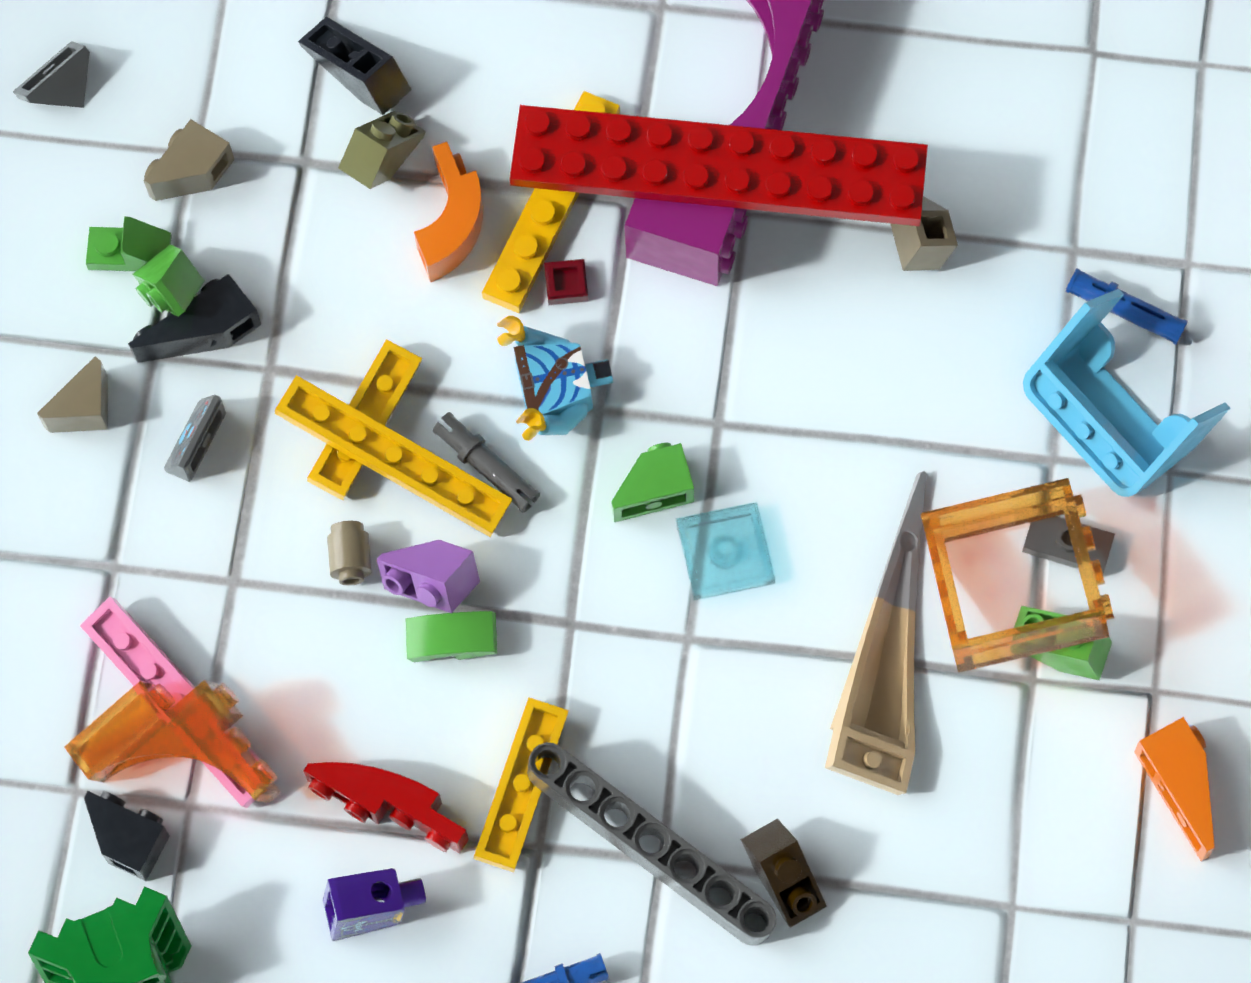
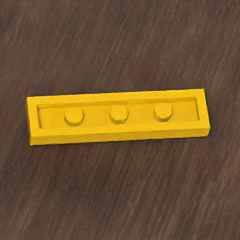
[307,339,422,500]
[473,697,569,873]

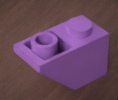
[377,540,480,614]

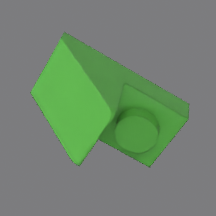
[86,216,172,272]

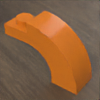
[414,142,483,283]

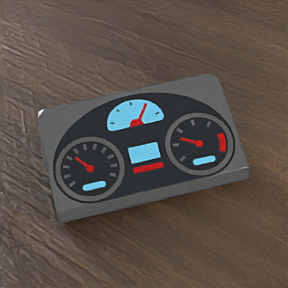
[164,395,226,482]

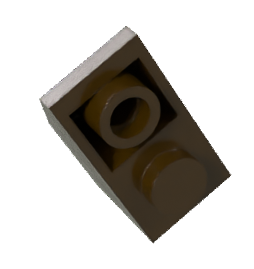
[740,818,827,928]

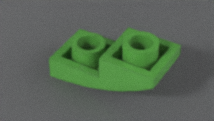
[405,611,498,663]

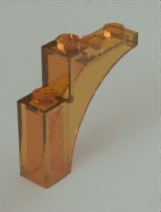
[64,680,281,803]

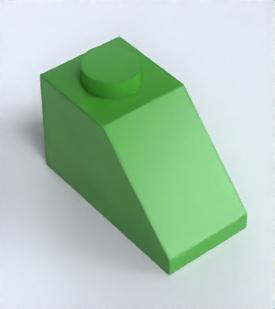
[611,442,694,523]

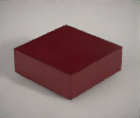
[544,259,589,305]

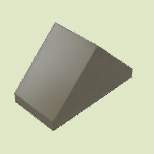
[37,356,108,433]

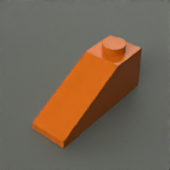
[1134,717,1215,861]

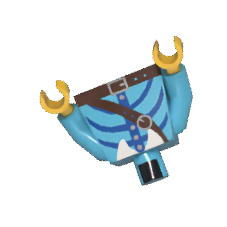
[497,315,613,441]

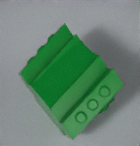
[28,886,192,983]

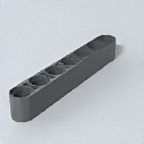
[527,742,776,945]

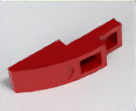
[303,762,469,854]

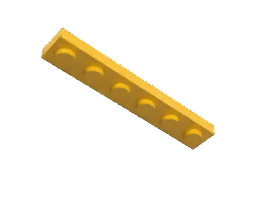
[482,91,620,313]
[275,375,512,538]

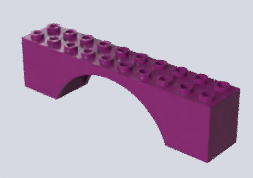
[624,0,824,286]

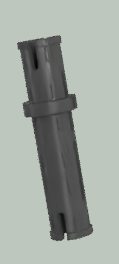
[432,412,540,513]

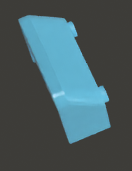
[1023,289,1231,497]

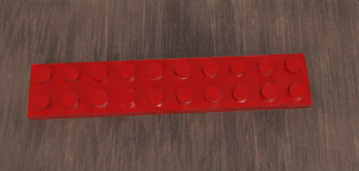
[509,105,928,226]

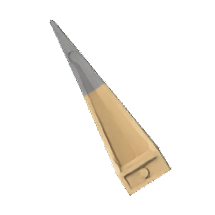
[825,471,927,795]

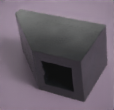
[84,791,170,881]

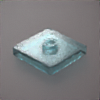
[676,502,775,601]

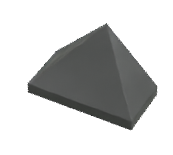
[13,41,90,108]

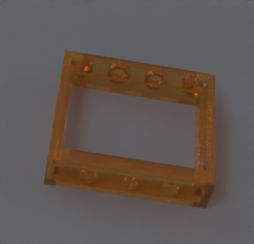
[920,478,1114,673]

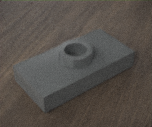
[1022,510,1115,576]

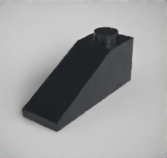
[298,16,412,115]

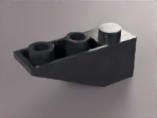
[128,274,262,363]

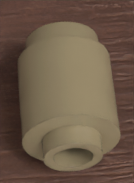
[327,521,372,586]

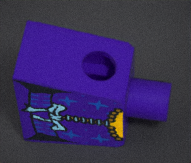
[322,868,426,941]

